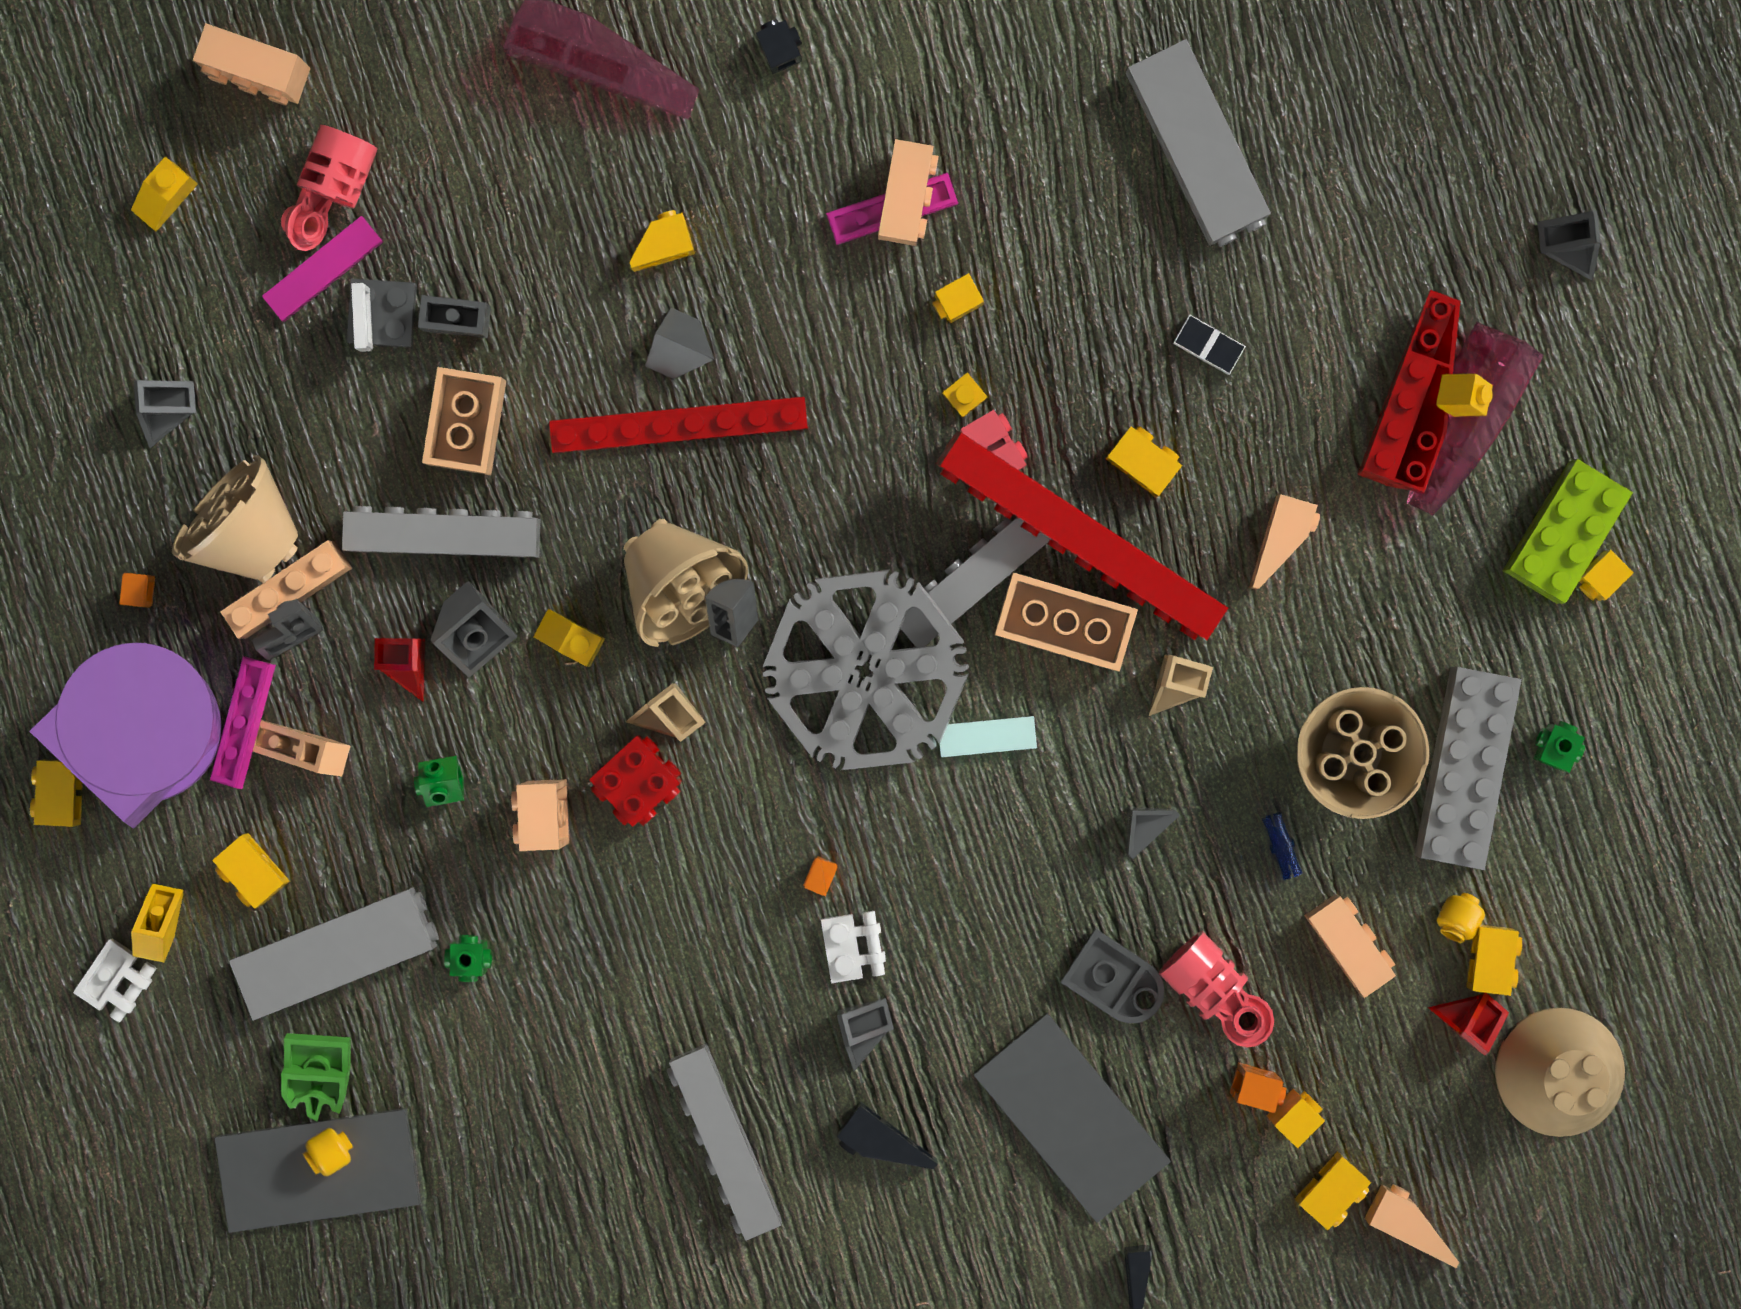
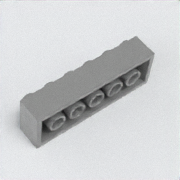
[1414,667,1522,870]

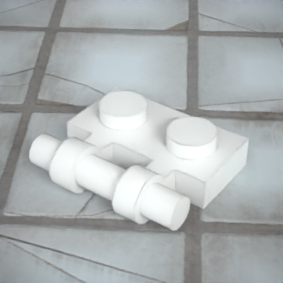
[821,911,886,983]
[73,938,157,1022]

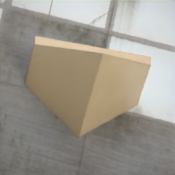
[1149,654,1213,716]
[626,683,706,742]

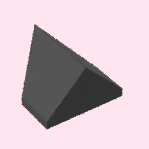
[1538,211,1600,281]
[645,308,715,380]
[134,380,196,448]
[1126,807,1180,859]
[837,998,894,1071]

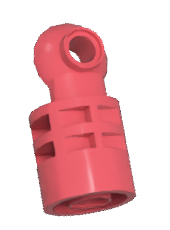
[281,125,378,251]
[1159,931,1274,1048]

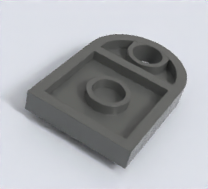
[1060,928,1164,1023]

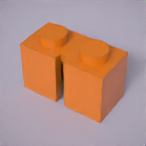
[1230,1062,1286,1113]

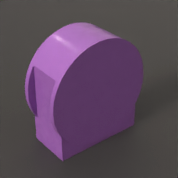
[29,643,221,829]

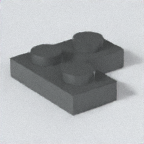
[252,598,324,661]

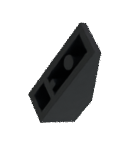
[837,1101,938,1169]

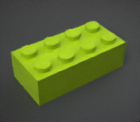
[1502,459,1633,604]

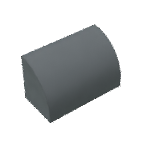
[705,579,758,647]

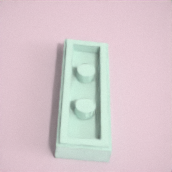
[940,716,1037,757]

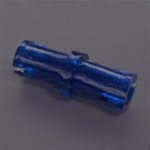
[1262,812,1303,880]

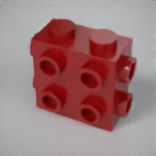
[589,735,682,827]

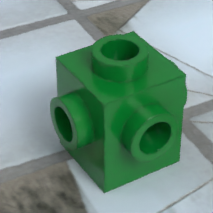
[1533,721,1585,773]
[414,756,464,807]
[444,935,492,982]

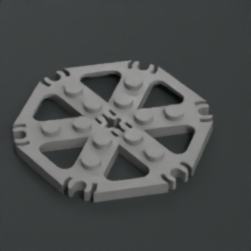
[763,570,969,770]

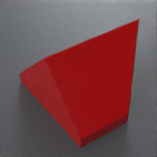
[374,638,425,702]
[1427,993,1509,1056]

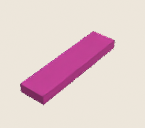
[826,173,958,245]
[262,216,383,322]
[210,656,276,789]

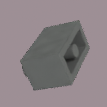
[418,295,491,339]

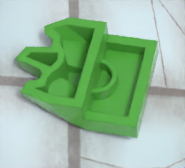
[281,1033,351,1121]

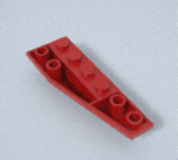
[1357,290,1461,493]

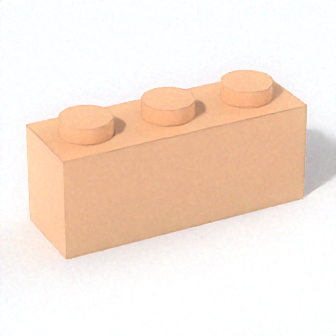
[878,139,939,246]
[1304,894,1396,998]

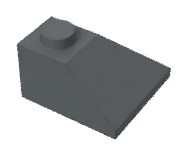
[431,581,517,678]

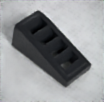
[1124,1245,1153,1309]

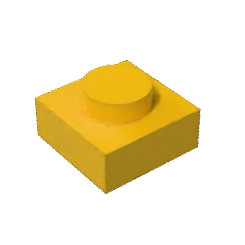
[942,372,988,418]

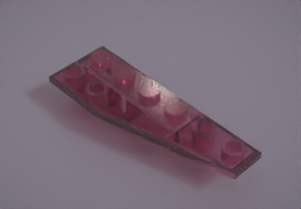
[503,0,700,120]
[1406,322,1544,516]

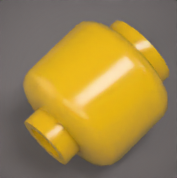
[1437,893,1485,943]
[302,1128,353,1177]

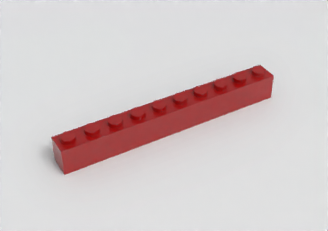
[935,431,1228,640]

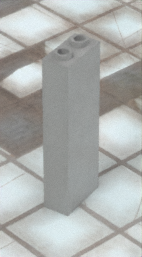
[1126,39,1271,247]
[229,887,439,1021]

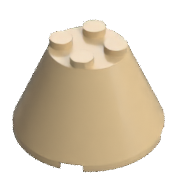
[172,455,298,583]
[624,519,748,647]
[1297,687,1429,819]
[1495,1008,1625,1137]

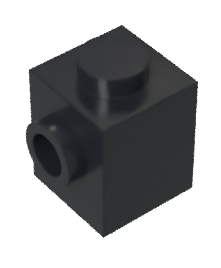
[756,19,802,75]

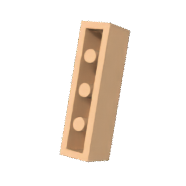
[220,540,352,639]

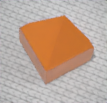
[119,573,155,608]
[803,856,838,896]

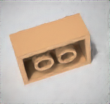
[193,23,310,106]
[422,367,506,476]
[511,779,569,851]

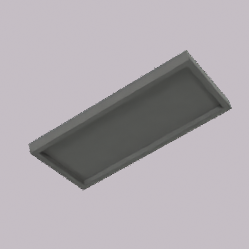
[973,1012,1171,1223]
[215,1108,421,1233]

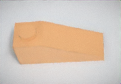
[1249,494,1320,590]
[253,720,350,777]
[1364,1184,1459,1268]

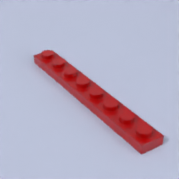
[549,397,808,454]

